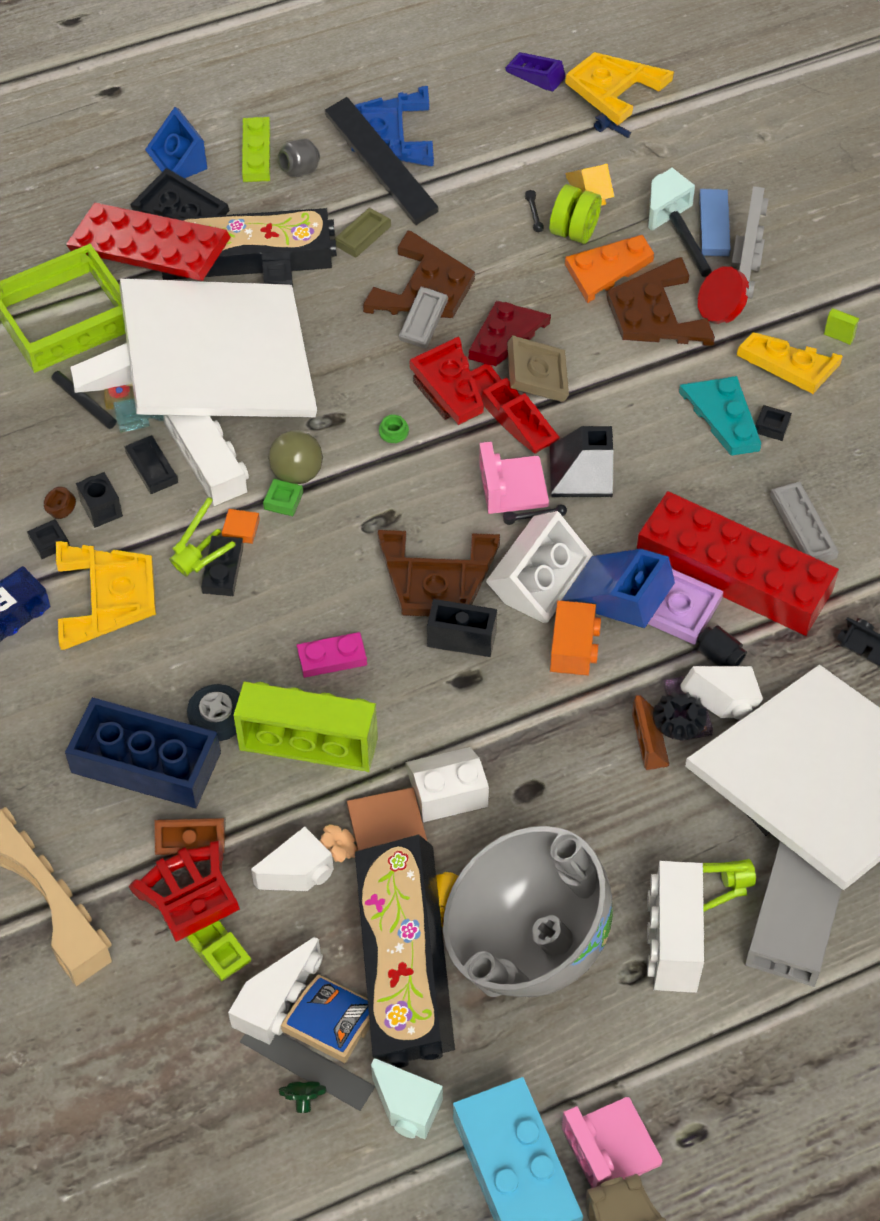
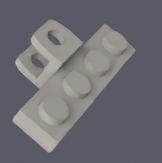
[731,186,769,298]

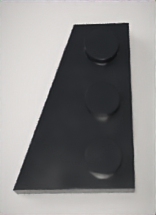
[130,168,230,219]

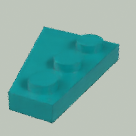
[679,376,761,456]

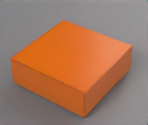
[222,509,260,544]

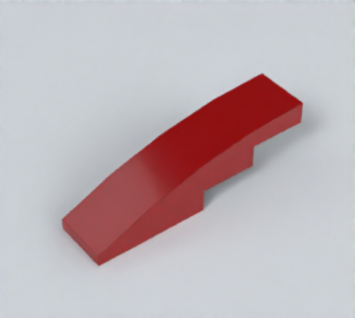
[470,364,560,454]

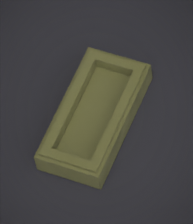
[334,207,391,258]

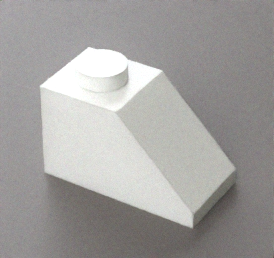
[680,666,763,720]
[251,827,334,891]

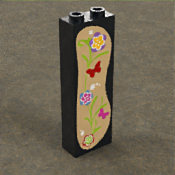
[162,208,337,280]
[355,834,455,1068]

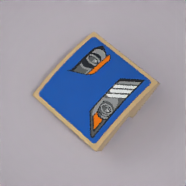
[281,974,370,1063]

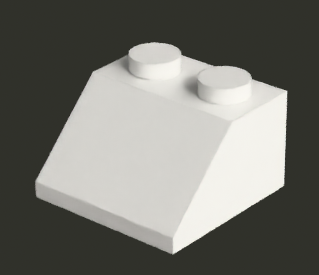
[405,747,489,822]

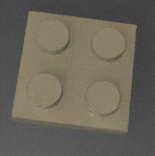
[507,335,569,402]

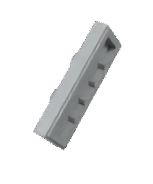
[770,481,839,562]

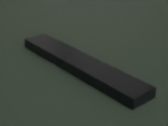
[325,97,439,225]

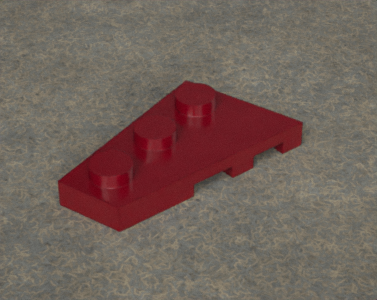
[468,300,551,366]

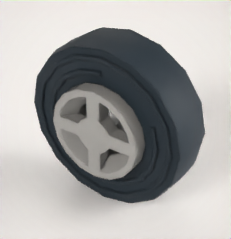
[187,684,240,741]

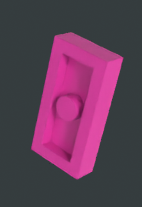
[297,632,367,678]

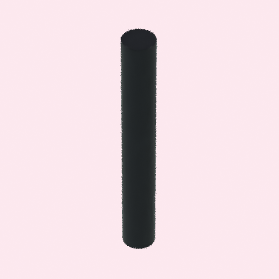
[669,211,712,277]
[52,371,117,429]

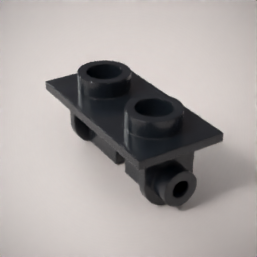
[837,617,880,667]

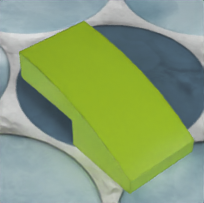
[185,921,251,981]

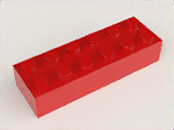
[637,491,839,636]

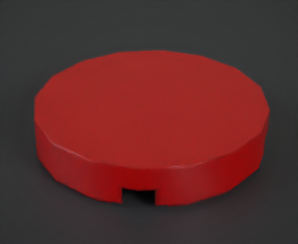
[697,266,749,324]

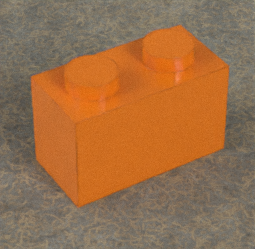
[550,600,601,676]

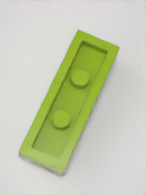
[242,117,270,182]

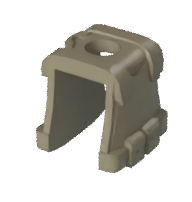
[586,1174,666,1221]

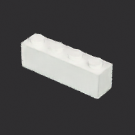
[163,415,249,506]

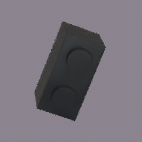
[427,599,497,657]

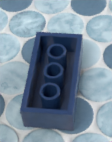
[65,697,221,809]

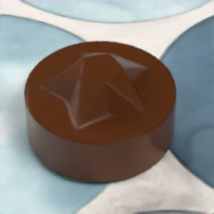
[44,487,76,519]

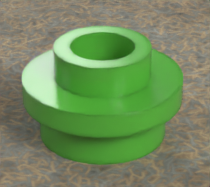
[379,415,409,443]

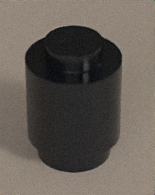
[697,625,747,666]

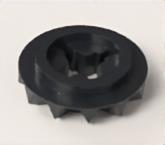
[653,690,707,740]

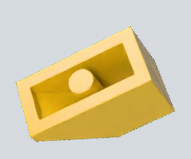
[565,164,614,206]

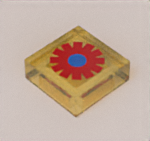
[104,384,135,409]

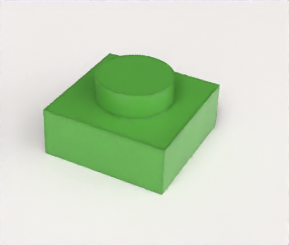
[263,479,303,517]

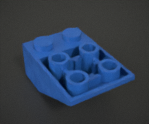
[561,549,675,628]

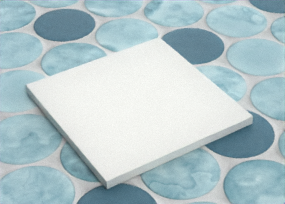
[120,279,317,417]
[685,664,880,890]

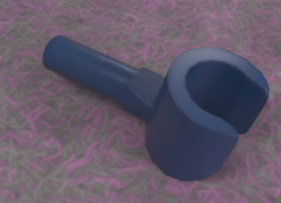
[594,113,632,138]

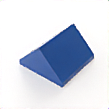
[145,107,207,178]

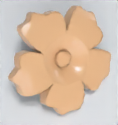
[319,824,358,863]

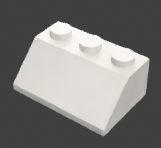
[486,511,594,623]

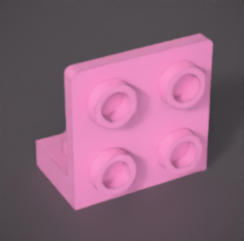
[479,442,549,514]
[562,1097,662,1188]

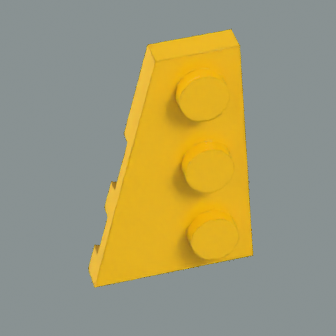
[737,332,843,394]

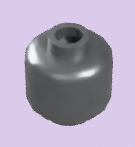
[278,139,320,177]

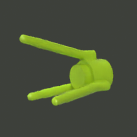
[169,497,235,577]
[703,859,756,912]

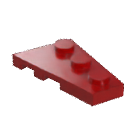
[410,336,484,425]

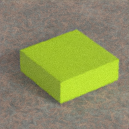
[824,308,859,345]

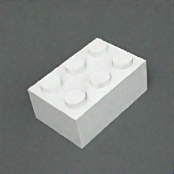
[647,861,704,993]

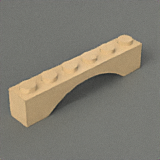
[0,807,112,986]

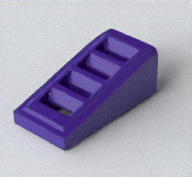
[505,52,565,92]

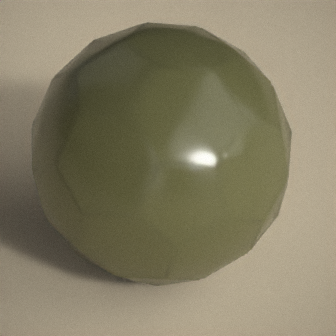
[268,430,323,484]

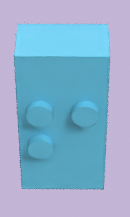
[453,1077,583,1221]

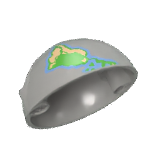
[443,826,613,997]

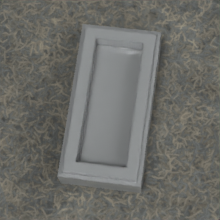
[399,287,448,349]

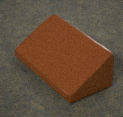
[632,695,670,770]
[155,818,226,855]

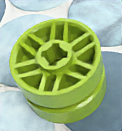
[549,184,602,244]

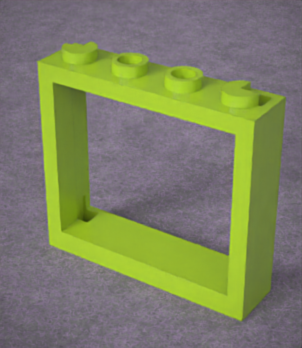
[0,244,126,373]

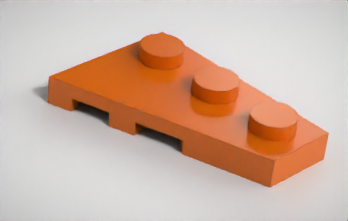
[565,234,654,303]

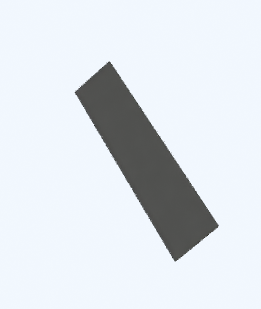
[240,1034,375,1111]

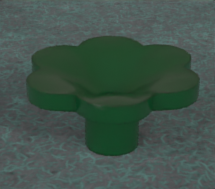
[279,1081,326,1113]

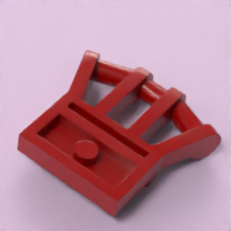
[129,840,240,942]

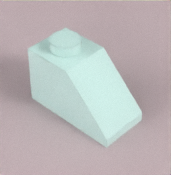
[648,168,695,231]
[371,1058,443,1139]

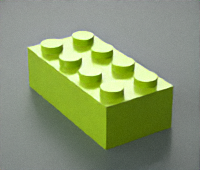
[234,681,378,772]

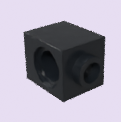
[76,472,123,528]

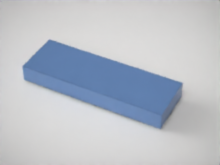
[699,189,731,256]

